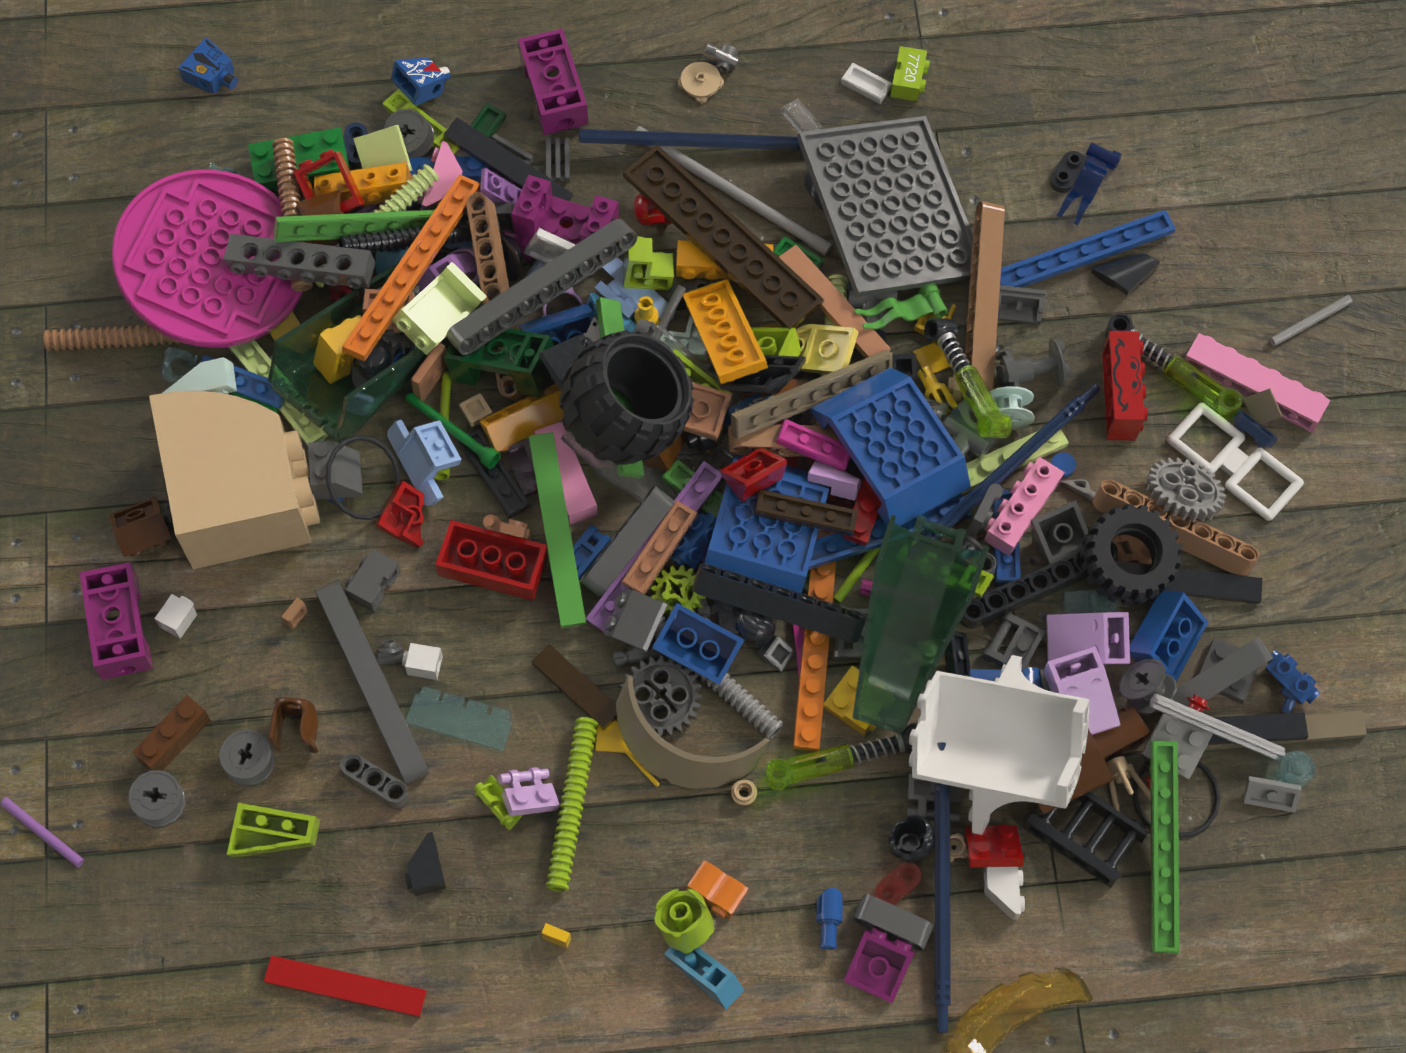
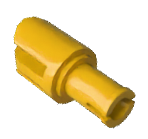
[634,296,659,327]
[917,366,957,415]

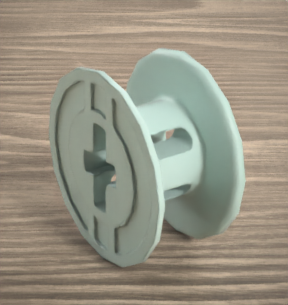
[985,387,1035,429]

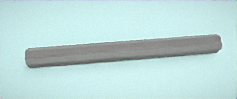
[1150,694,1286,762]

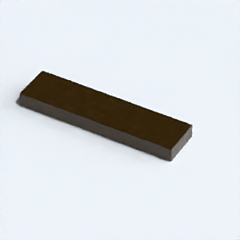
[754,489,858,536]
[532,644,617,730]

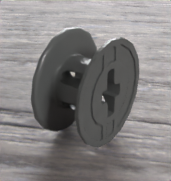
[383,109,435,158]
[1119,659,1177,714]
[219,729,275,786]
[129,770,185,827]

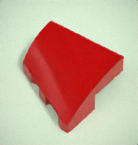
[374,481,424,548]

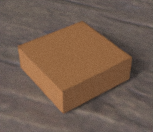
[281,598,307,630]

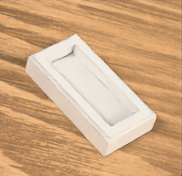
[841,63,892,104]

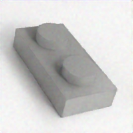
[1243,776,1301,813]

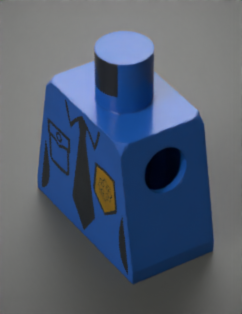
[178,38,238,94]

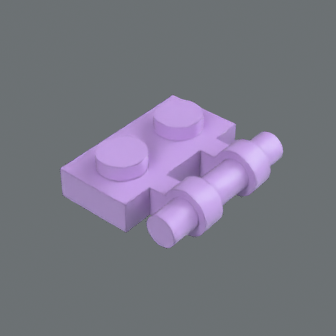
[498,767,560,816]

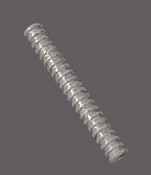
[654,617,783,739]

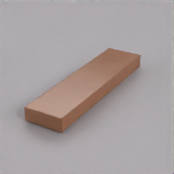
[622,500,698,595]

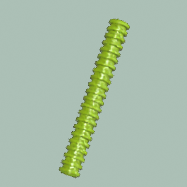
[546,717,598,892]

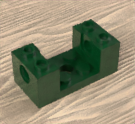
[443,329,554,398]

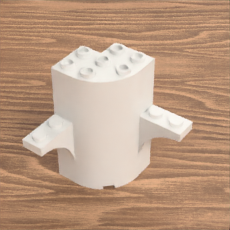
[909,655,1090,835]

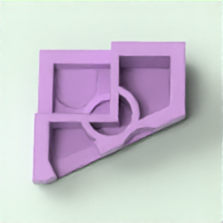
[808,460,862,501]

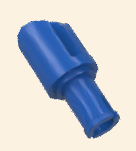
[816,888,843,950]

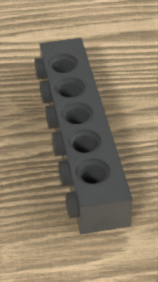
[223,234,375,289]

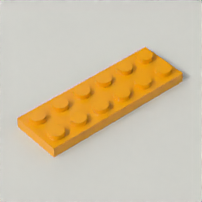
[683,279,768,384]

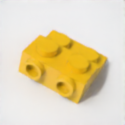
[823,666,896,736]

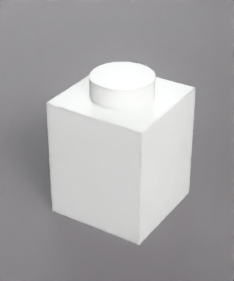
[154,594,197,639]
[402,643,443,680]

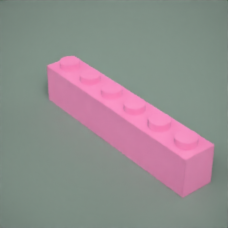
[1182,333,1330,433]

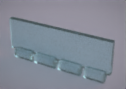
[406,686,513,752]

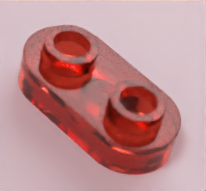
[875,862,921,906]

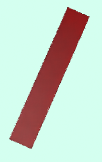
[264,955,427,1018]

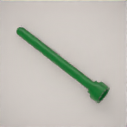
[405,393,501,469]

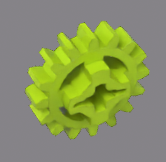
[651,565,706,617]

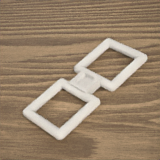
[1167,403,1304,521]

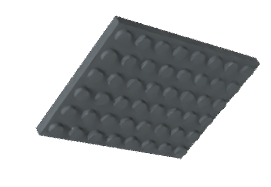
[796,116,973,297]

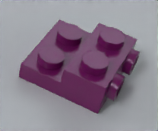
[844,928,915,1004]

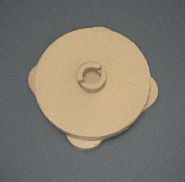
[678,62,724,104]

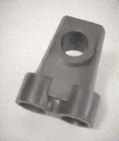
[700,43,739,73]

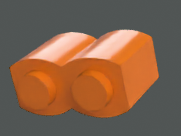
[686,860,748,919]

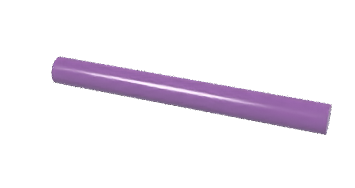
[0,797,84,868]

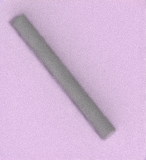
[1270,295,1353,346]

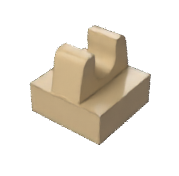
[459,393,493,427]

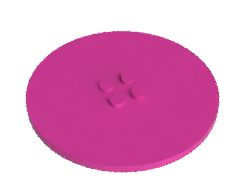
[112,169,303,348]

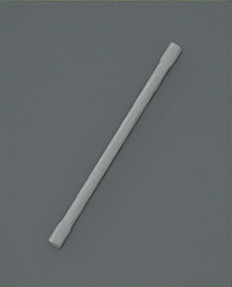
[635,126,833,257]

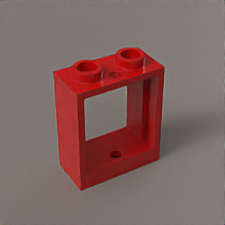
[293,149,365,214]

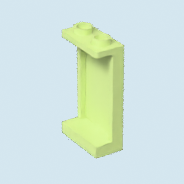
[391,262,487,355]

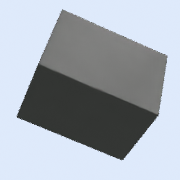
[1031,500,1088,565]

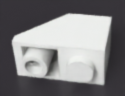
[983,867,1025,920]

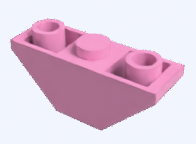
[417,141,463,211]

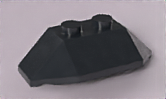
[705,355,806,395]

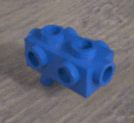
[671,512,717,570]
[1265,650,1321,713]

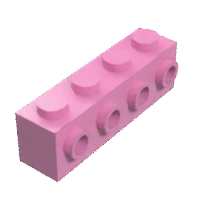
[984,457,1065,556]

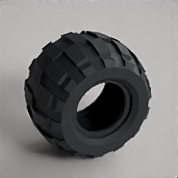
[559,330,694,465]

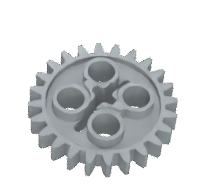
[1145,457,1226,522]

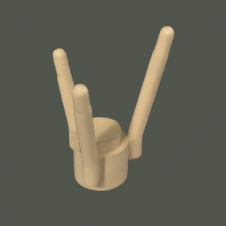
[1107,756,1151,812]

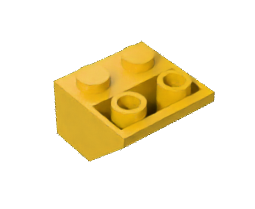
[313,315,362,384]

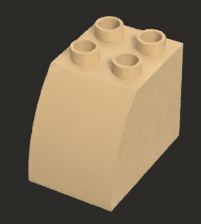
[149,391,320,569]

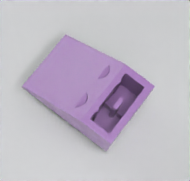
[1046,612,1130,665]
[1043,646,1120,735]

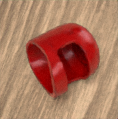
[634,193,672,226]

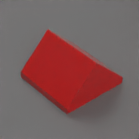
[720,447,787,502]

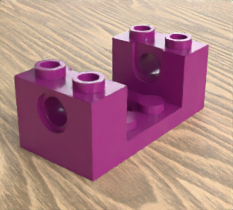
[518,28,588,135]
[512,175,619,245]
[80,562,153,680]

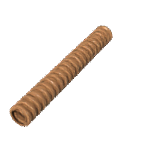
[272,138,313,292]
[43,324,185,352]

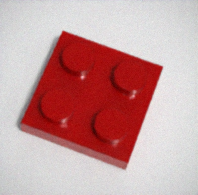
[964,825,1024,867]

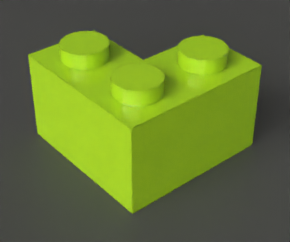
[623,237,674,291]

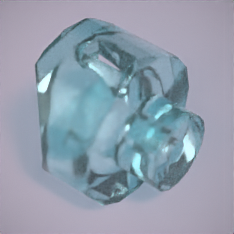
[1276,751,1315,787]

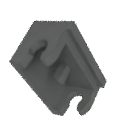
[998,285,1045,325]

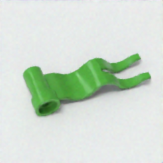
[854,283,948,330]

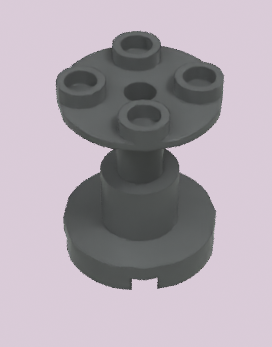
[995,339,1071,388]

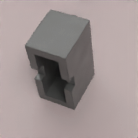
[346,549,401,612]

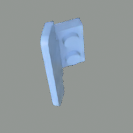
[595,258,676,322]
[387,420,461,506]

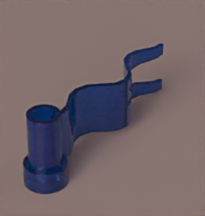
[1057,142,1122,225]

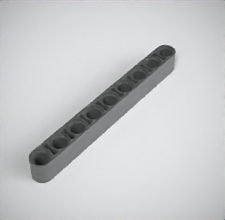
[446,219,638,355]
[315,580,430,785]

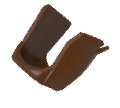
[297,190,350,246]
[270,697,319,753]

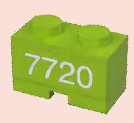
[891,46,930,102]

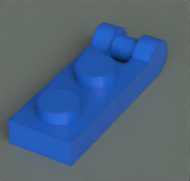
[550,525,612,580]

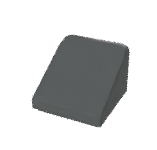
[756,636,795,672]

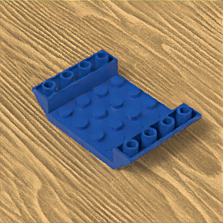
[810,368,971,532]
[704,455,830,593]

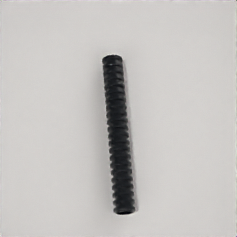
[339,220,500,253]

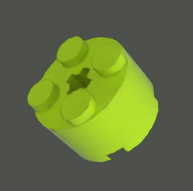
[654,889,715,954]

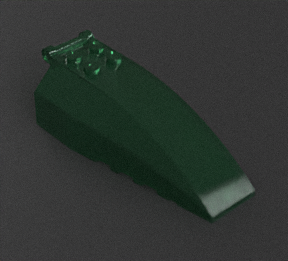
[852,515,989,734]

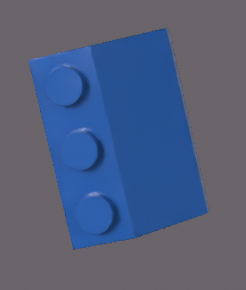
[518,303,597,346]
[1130,590,1209,682]
[652,603,744,685]

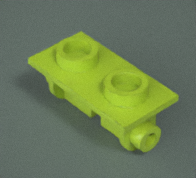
[474,775,523,830]

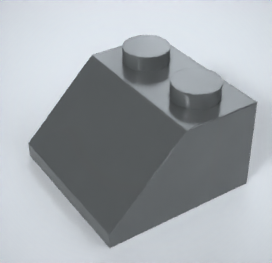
[308,441,363,500]
[603,589,667,651]

